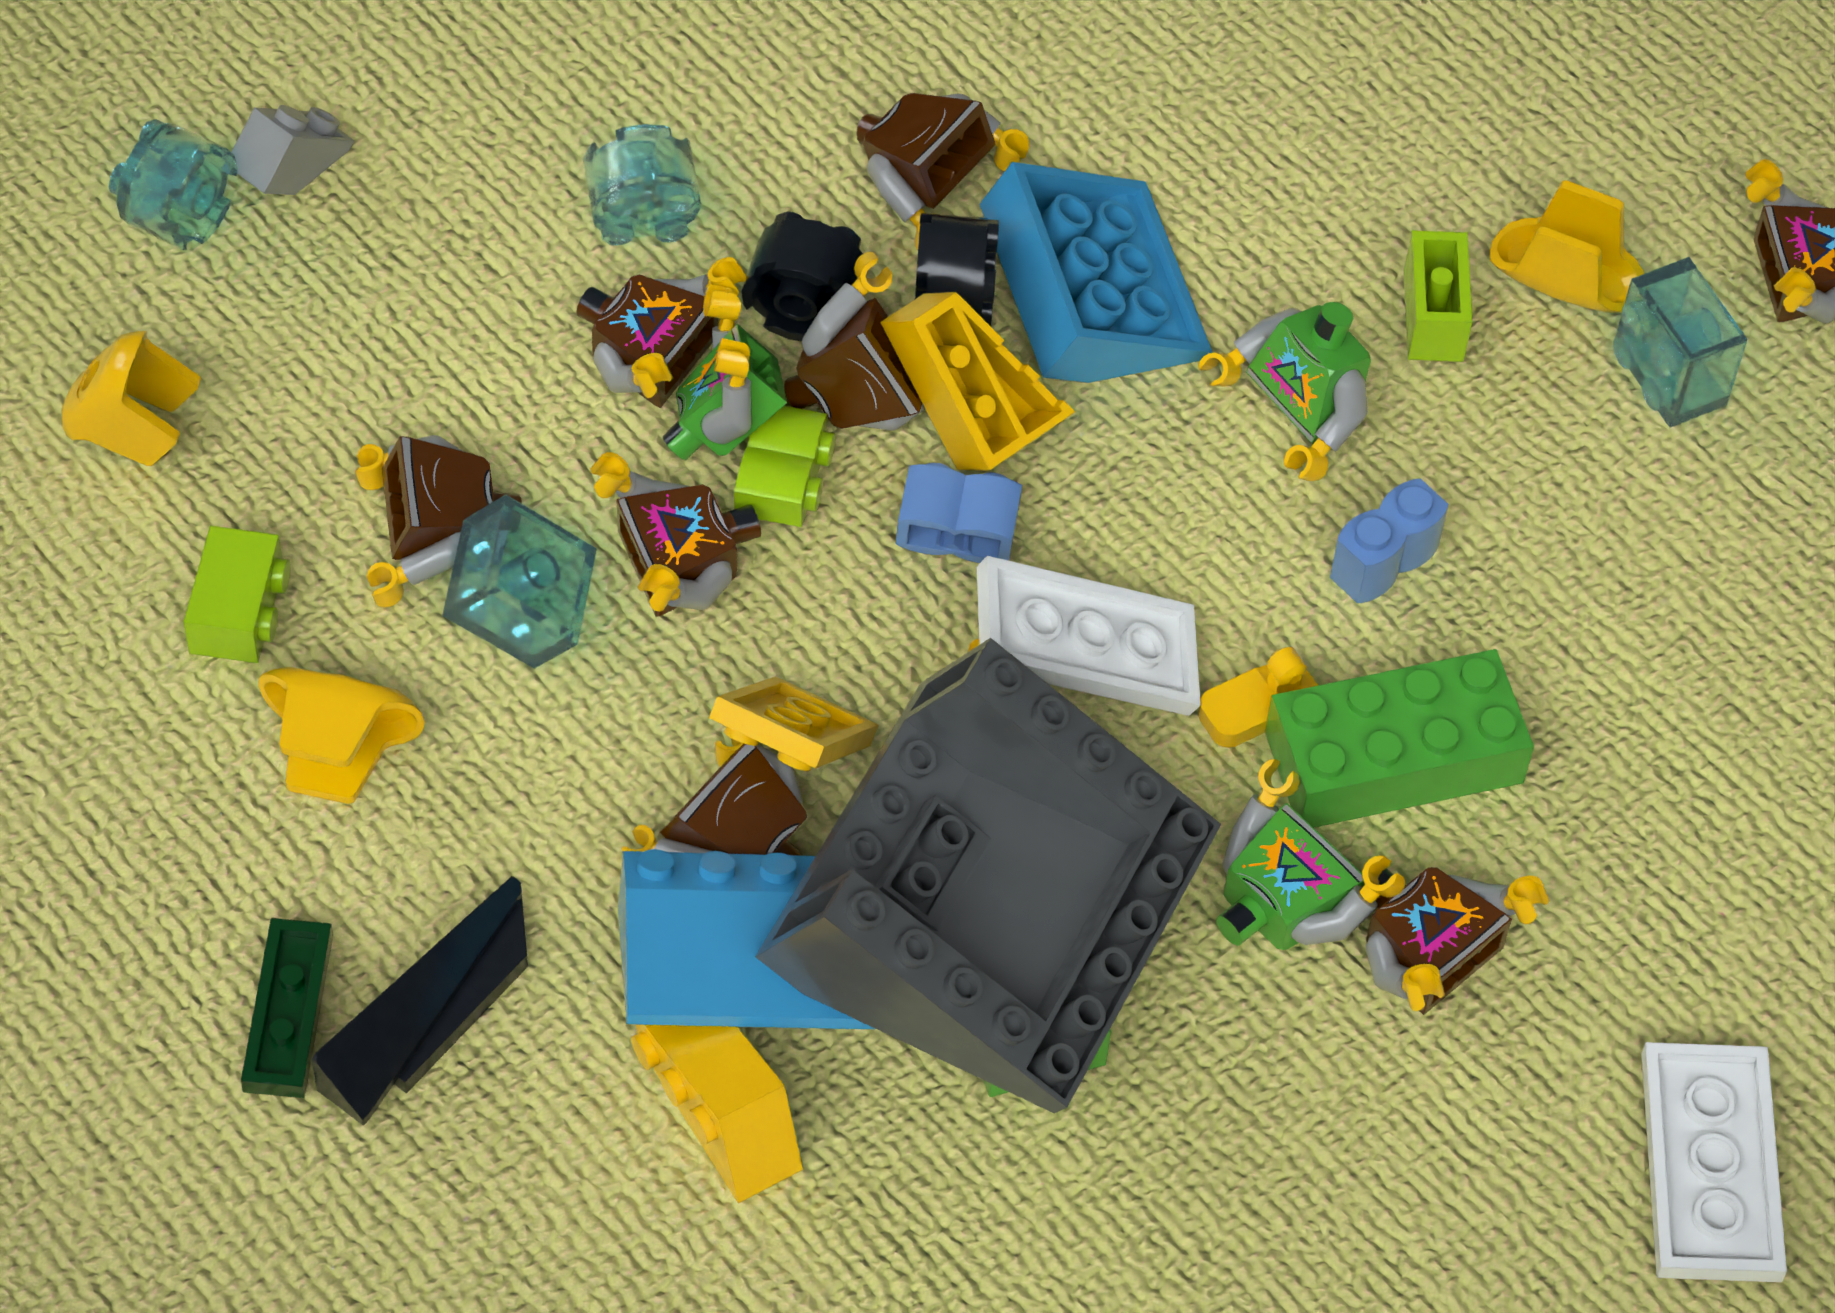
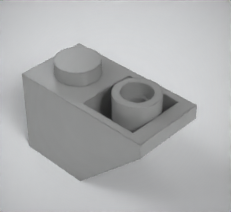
[225,105,354,195]

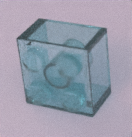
[1613,257,1748,428]
[442,494,597,669]

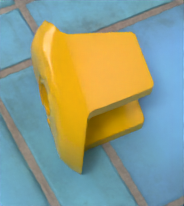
[1490,180,1645,313]
[62,331,201,466]
[258,667,425,804]

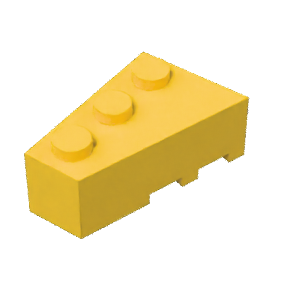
[880,292,1075,470]
[631,1024,803,1204]

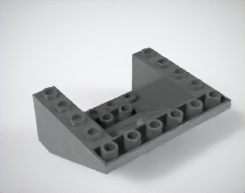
[755,638,1221,1114]

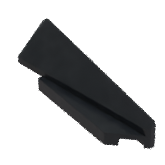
[312,876,528,1126]

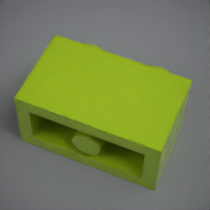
[1404,230,1472,362]
[183,525,290,663]

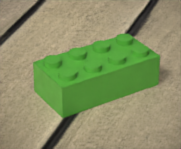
[1265,649,1534,828]

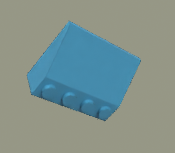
[980,162,1213,383]
[618,849,875,1030]

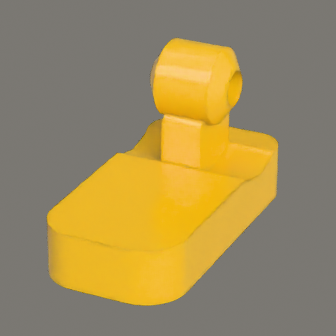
[1198,647,1318,748]

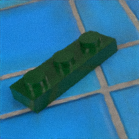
[241,918,333,1098]

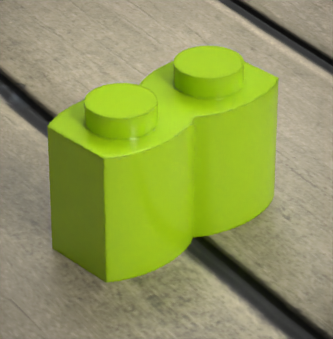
[734,406,836,527]

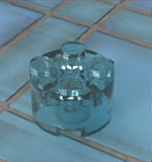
[108,119,238,250]
[583,124,701,246]

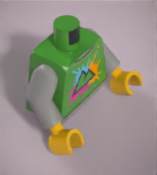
[663,285,787,460]
[1198,302,1371,481]
[1216,759,1405,950]

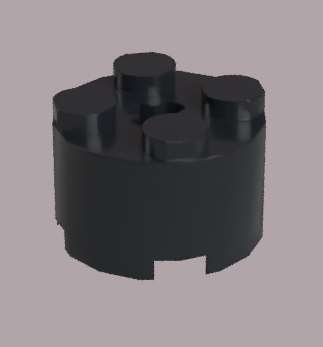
[741,211,863,341]
[915,213,999,326]

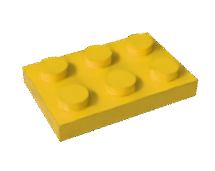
[709,676,879,771]

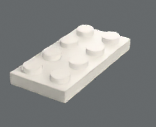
[976,556,1201,716]
[1641,1042,1787,1282]

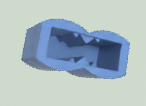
[896,463,1022,563]
[1330,478,1449,604]

